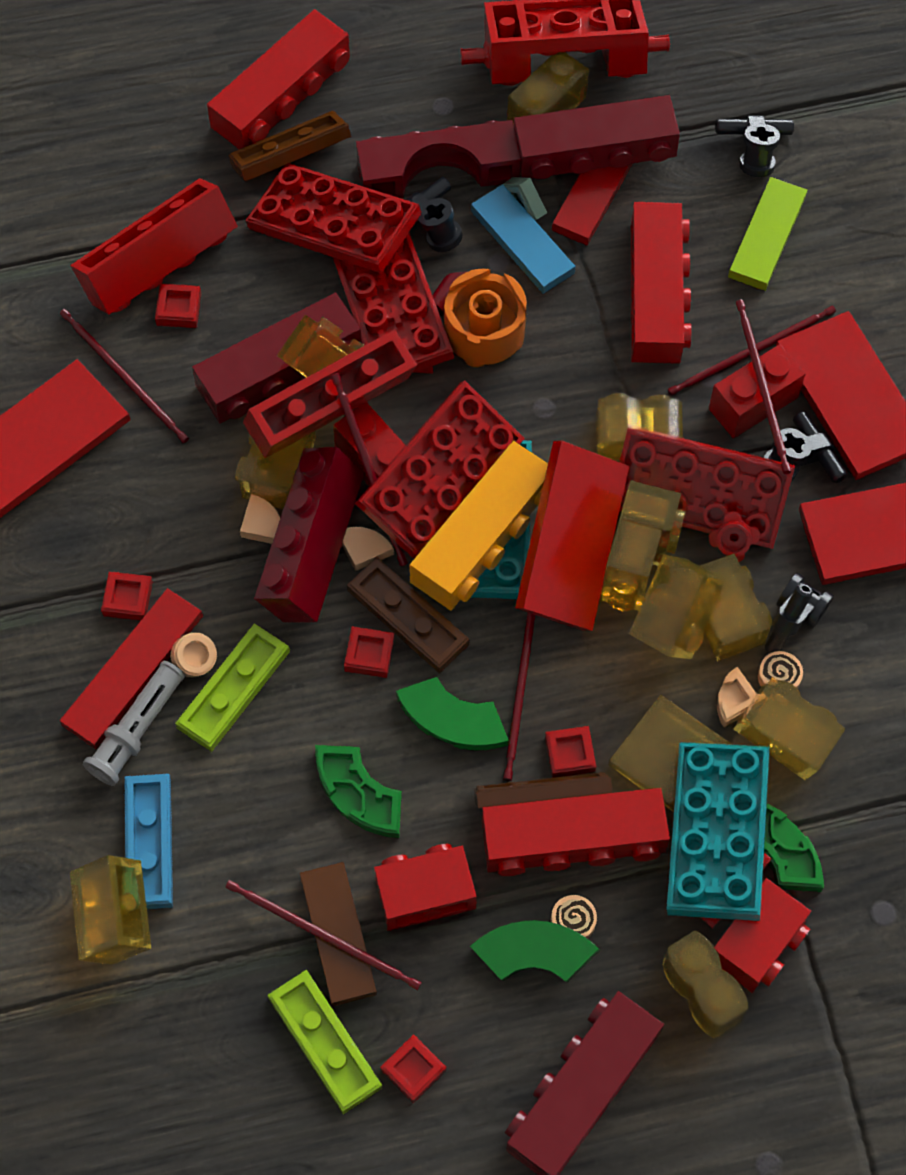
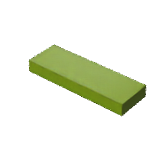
[728,177,808,291]
[175,623,290,752]
[267,970,382,1114]

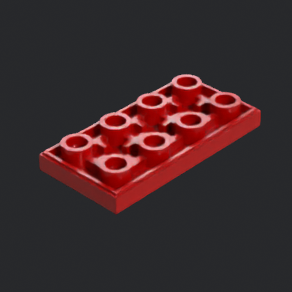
[245,163,422,273]
[333,233,454,373]
[776,311,906,480]
[0,359,130,518]
[355,380,525,559]
[620,425,795,549]
[515,440,629,631]
[799,483,906,585]

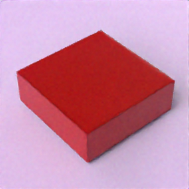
[155,284,201,328]
[101,571,153,621]
[344,626,395,678]
[545,726,596,778]
[380,1034,447,1104]

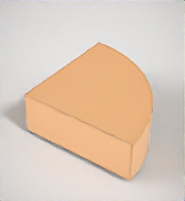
[240,494,280,544]
[342,527,394,571]
[717,667,762,727]

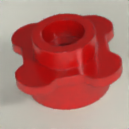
[709,511,760,562]

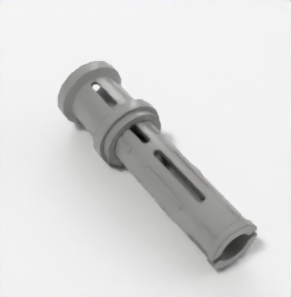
[82,661,185,786]

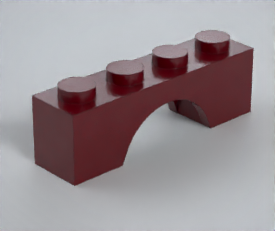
[356,120,521,198]

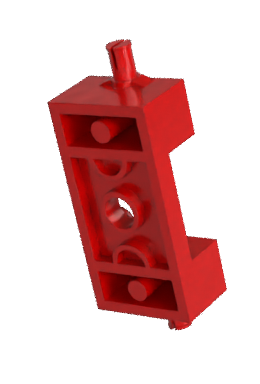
[460,0,670,86]

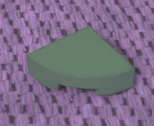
[503,177,547,220]

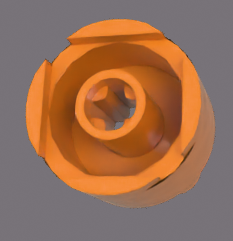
[444,269,527,368]

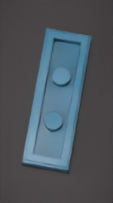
[471,184,575,294]
[125,774,173,910]

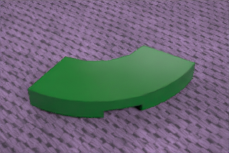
[396,677,509,750]
[315,745,402,838]
[764,804,824,892]
[470,920,601,982]

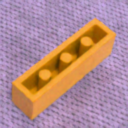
[410,441,548,611]

